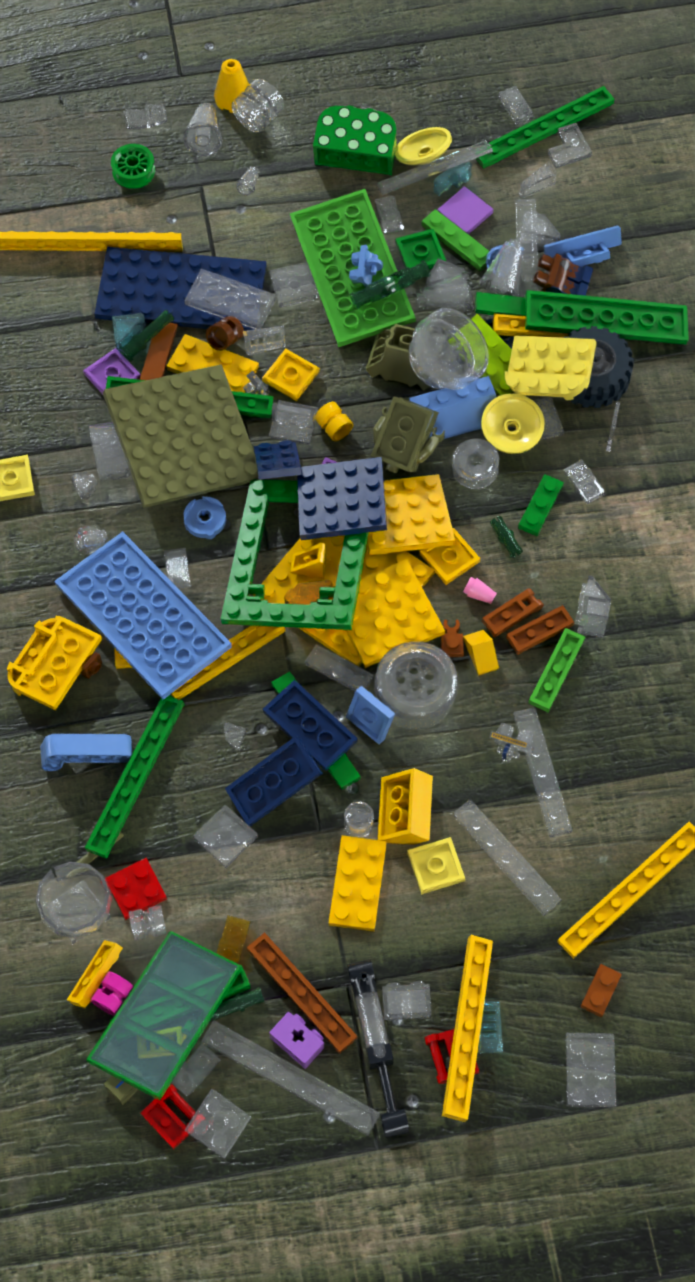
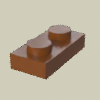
[581,964,622,1018]

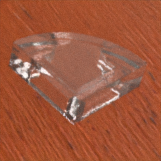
[224,722,247,751]

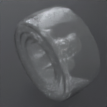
[374,641,458,729]

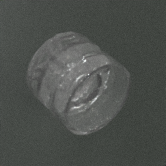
[232,78,284,133]

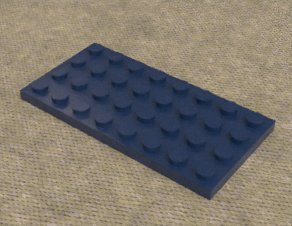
[94,247,267,334]

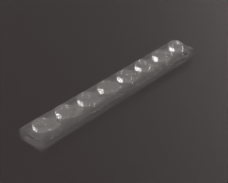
[201,1020,380,1136]

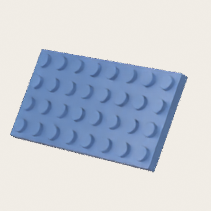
[54,532,232,700]

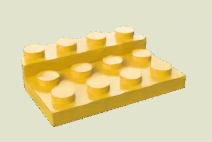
[7,616,102,711]

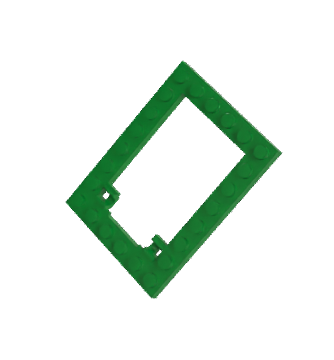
[220,479,369,630]

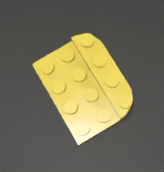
[505,336,597,400]

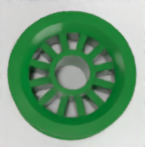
[111,144,155,189]

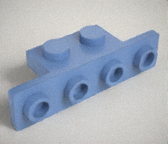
[544,226,622,267]

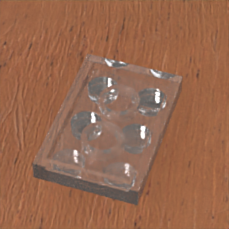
[565,1033,616,1107]

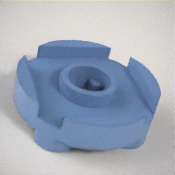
[183,496,226,539]

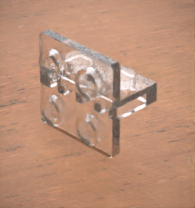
[269,400,318,445]

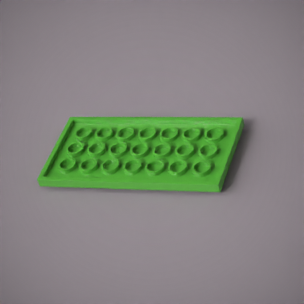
[290,189,416,347]

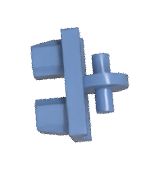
[349,245,383,287]

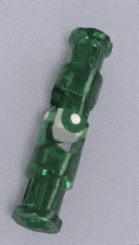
[349,260,431,310]

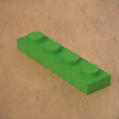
[421,209,490,271]
[528,628,585,713]

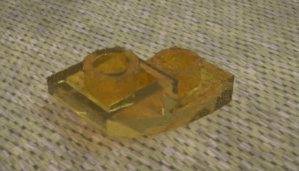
[216,915,251,964]

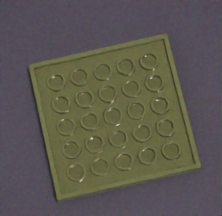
[103,364,262,508]

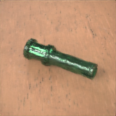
[119,309,174,362]

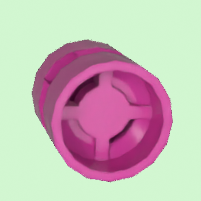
[90,971,134,1016]

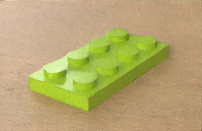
[447,314,514,396]

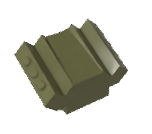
[366,324,444,391]

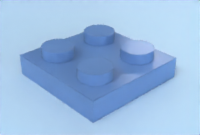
[346,686,395,744]

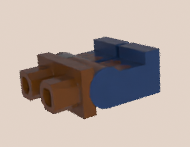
[532,253,593,296]

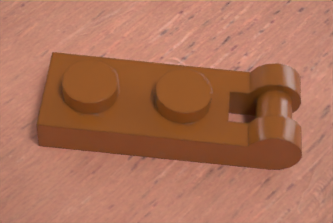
[482,588,544,637]

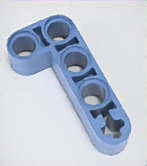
[40,734,133,771]

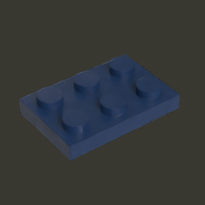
[254,440,302,480]

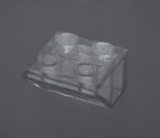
[575,575,611,638]

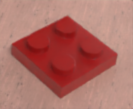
[105,857,167,920]

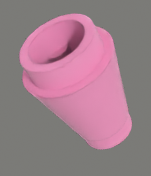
[463,577,497,604]

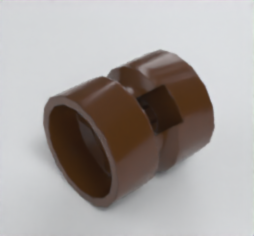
[206,316,244,351]

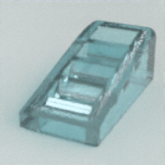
[478,1001,503,1053]

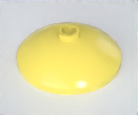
[395,127,452,165]
[481,394,545,454]

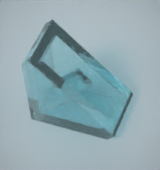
[112,313,146,353]

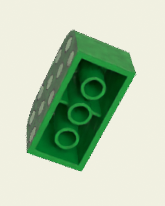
[313,105,397,175]

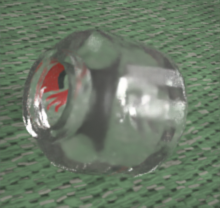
[74,525,108,554]

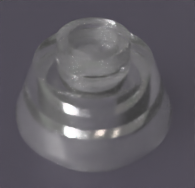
[71,472,98,500]

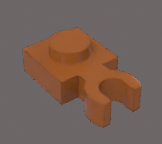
[441,620,464,657]

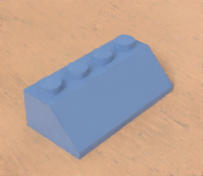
[409,376,497,439]

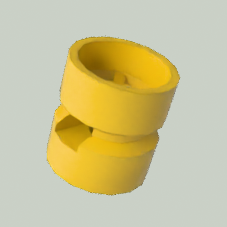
[315,401,354,442]

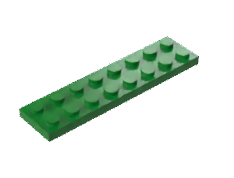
[525,290,689,345]

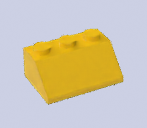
[378,768,433,845]

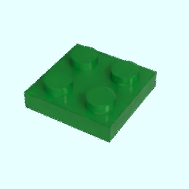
[395,229,446,275]

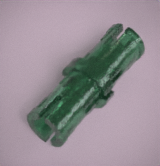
[490,516,523,558]

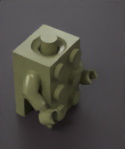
[371,396,445,473]

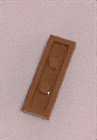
[506,605,574,655]

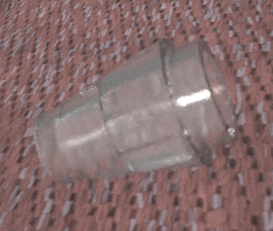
[237,167,259,196]

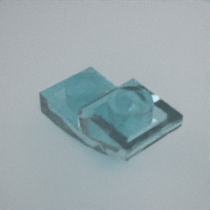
[433,162,472,196]

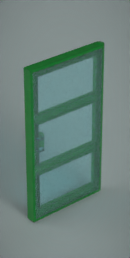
[86,931,242,1100]

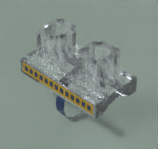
[490,723,534,762]

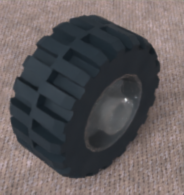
[564,326,634,408]

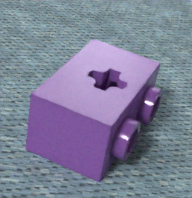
[269,1011,324,1069]

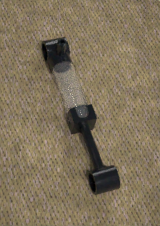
[347,959,409,1138]

